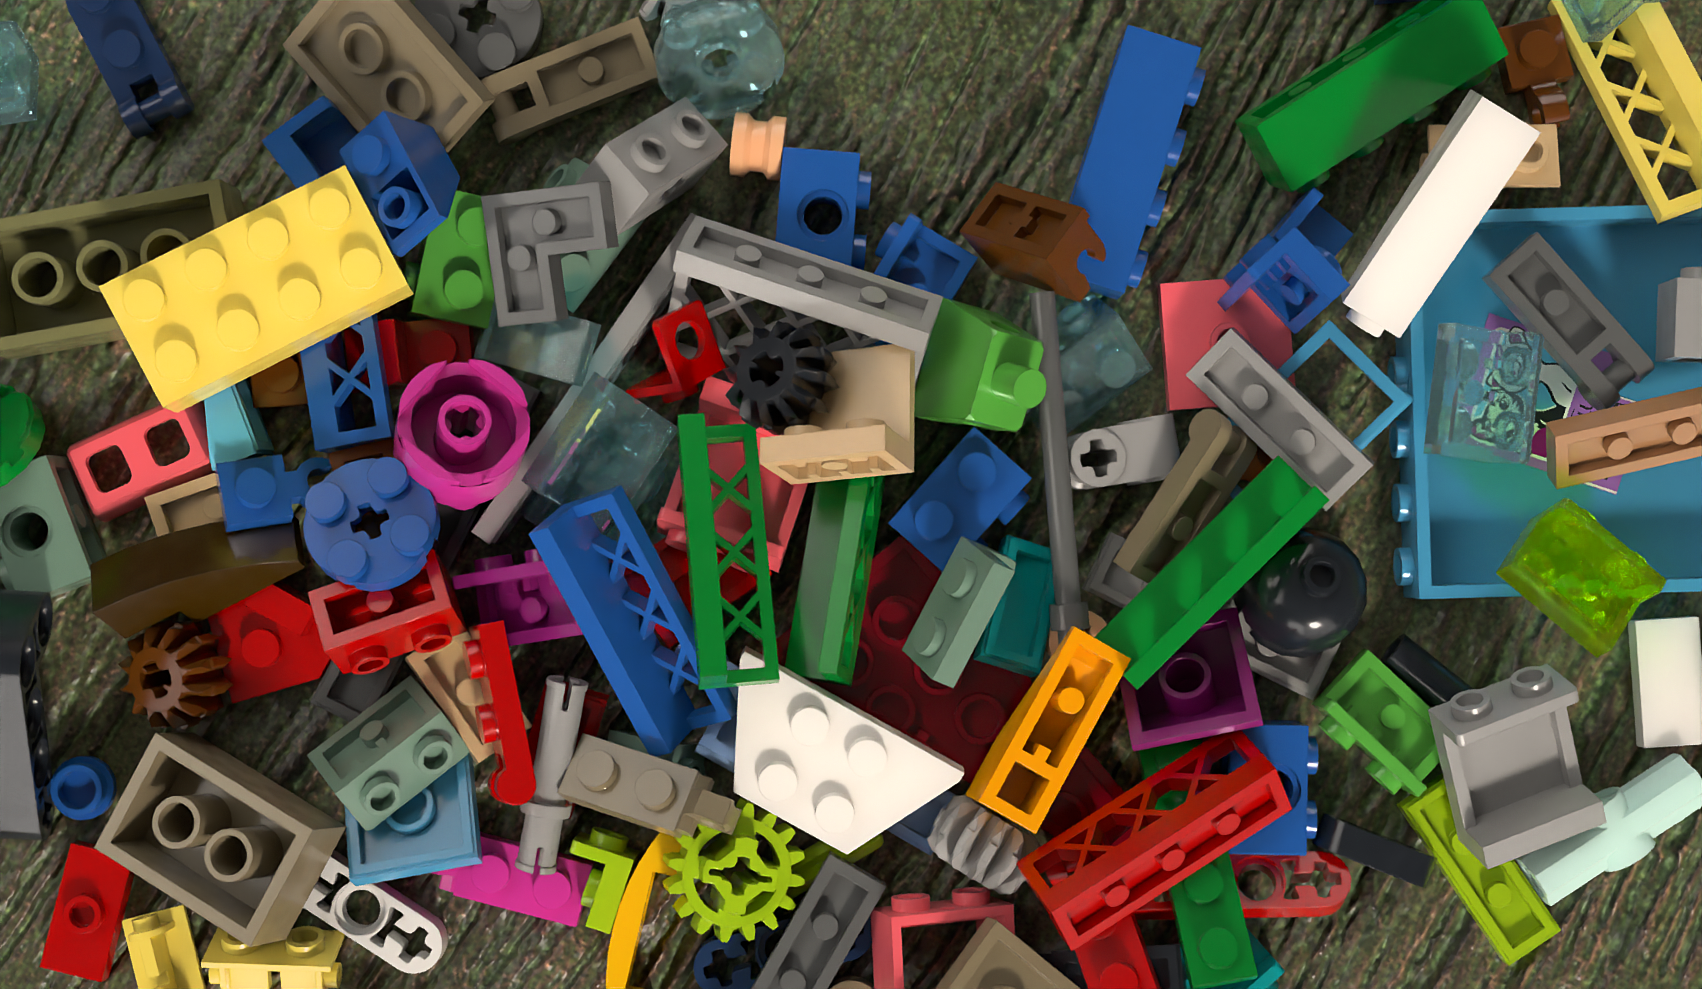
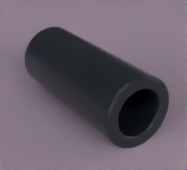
[1380,634,1474,706]

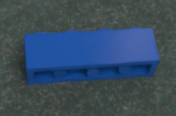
[1069,25,1206,300]

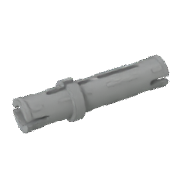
[514,675,589,875]

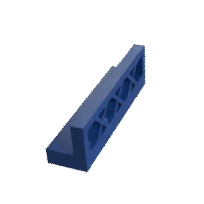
[276,196,395,453]
[529,485,738,757]

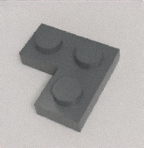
[481,181,619,327]

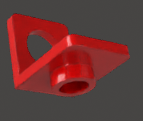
[625,300,726,403]

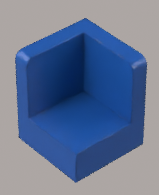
[261,96,358,188]
[1270,187,1353,257]

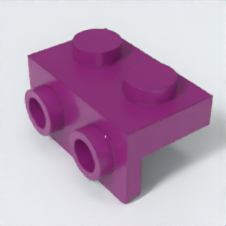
[452,549,583,646]

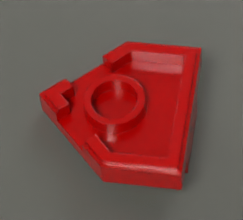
[208,580,331,704]

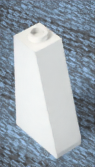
[1341,89,1541,338]

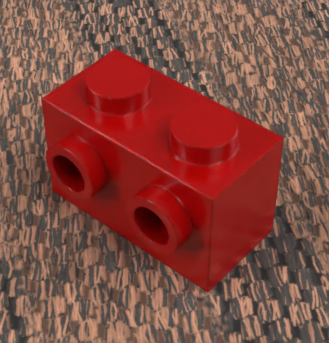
[308,549,467,675]

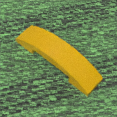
[606,832,682,989]

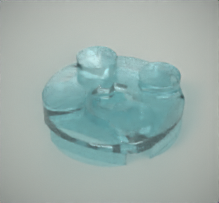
[654,0,785,119]

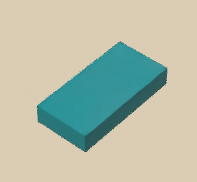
[973,535,1055,677]

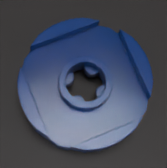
[303,457,441,592]

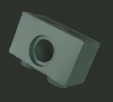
[0,455,106,598]

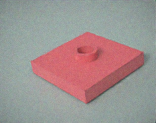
[1157,279,1296,411]

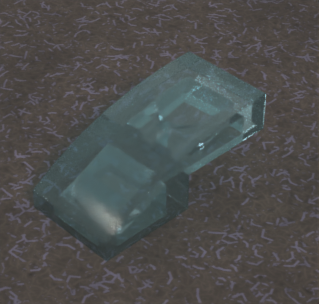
[474,297,601,387]

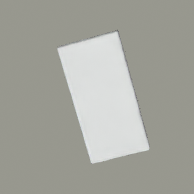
[1628,616,1702,748]

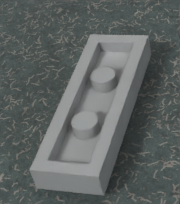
[1186,327,1375,511]

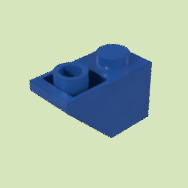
[339,110,460,257]

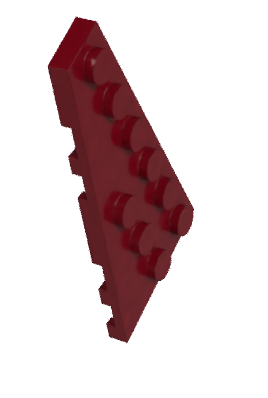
[760,535,1133,846]

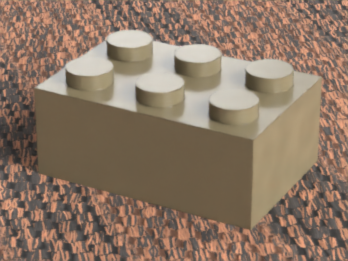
[94,732,347,947]

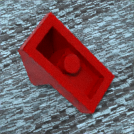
[344,318,476,394]

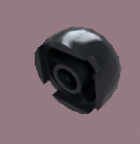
[1233,527,1367,658]

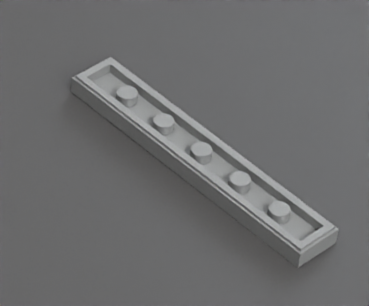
[471,213,696,544]

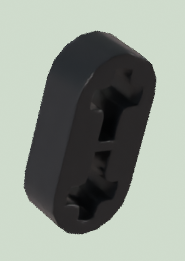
[1312,813,1437,888]

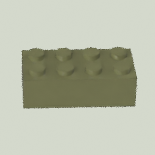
[0,179,244,359]

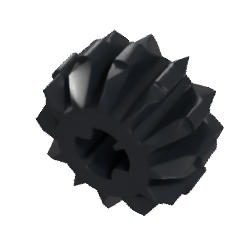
[724,320,839,435]

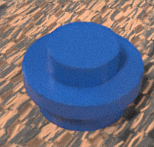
[50,756,117,820]

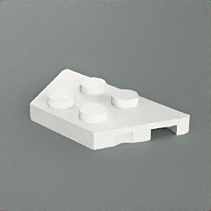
[733,646,964,854]

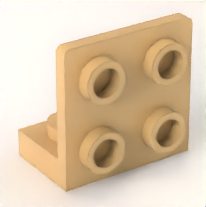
[759,344,915,485]

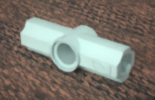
[1515,753,1702,906]

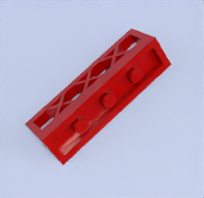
[1016,730,1292,951]

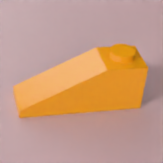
[965,626,1131,834]

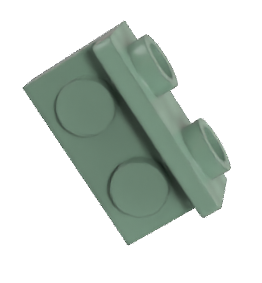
[307,675,469,831]

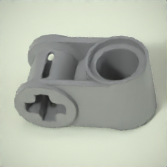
[1067,414,1180,490]

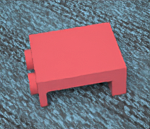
[657,376,809,573]

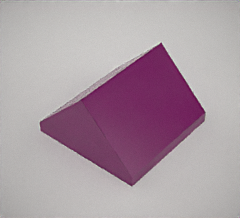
[1119,607,1263,751]

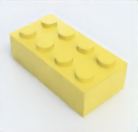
[99,165,414,413]

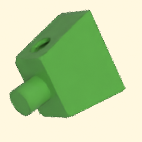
[914,298,1047,432]

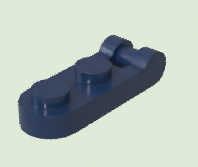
[65,0,195,140]

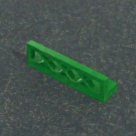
[677,413,780,690]
[1094,455,1329,690]
[785,475,886,687]

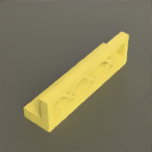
[1547,0,1702,224]

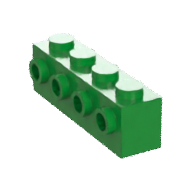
[1235,0,1509,193]

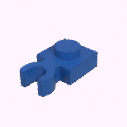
[215,454,331,532]

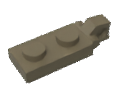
[557,733,742,839]

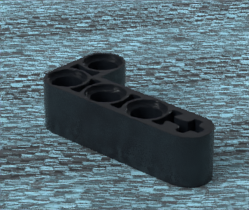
[0,589,55,841]

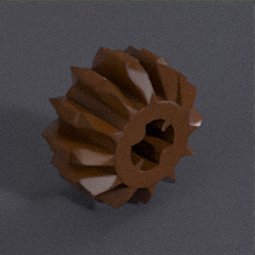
[118,620,234,729]

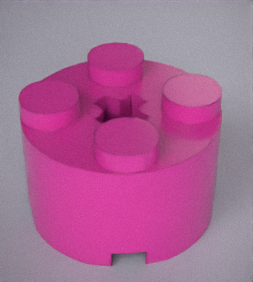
[393,359,530,510]

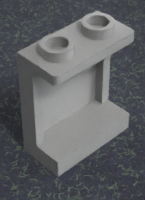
[1428,664,1607,869]

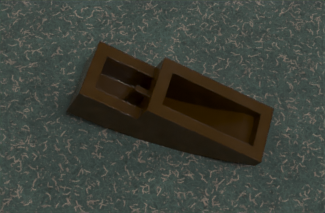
[90,516,305,639]

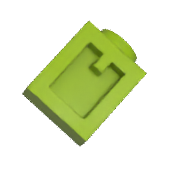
[569,827,640,934]

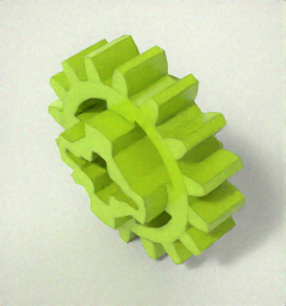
[663,797,805,943]

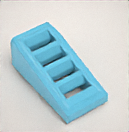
[204,378,275,471]

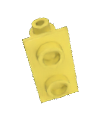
[122,904,206,989]
[201,926,345,989]

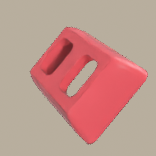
[67,401,215,522]

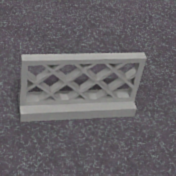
[659,215,943,384]

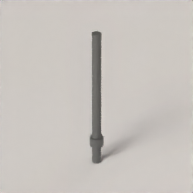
[1029,291,1090,644]

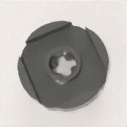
[415,0,544,80]

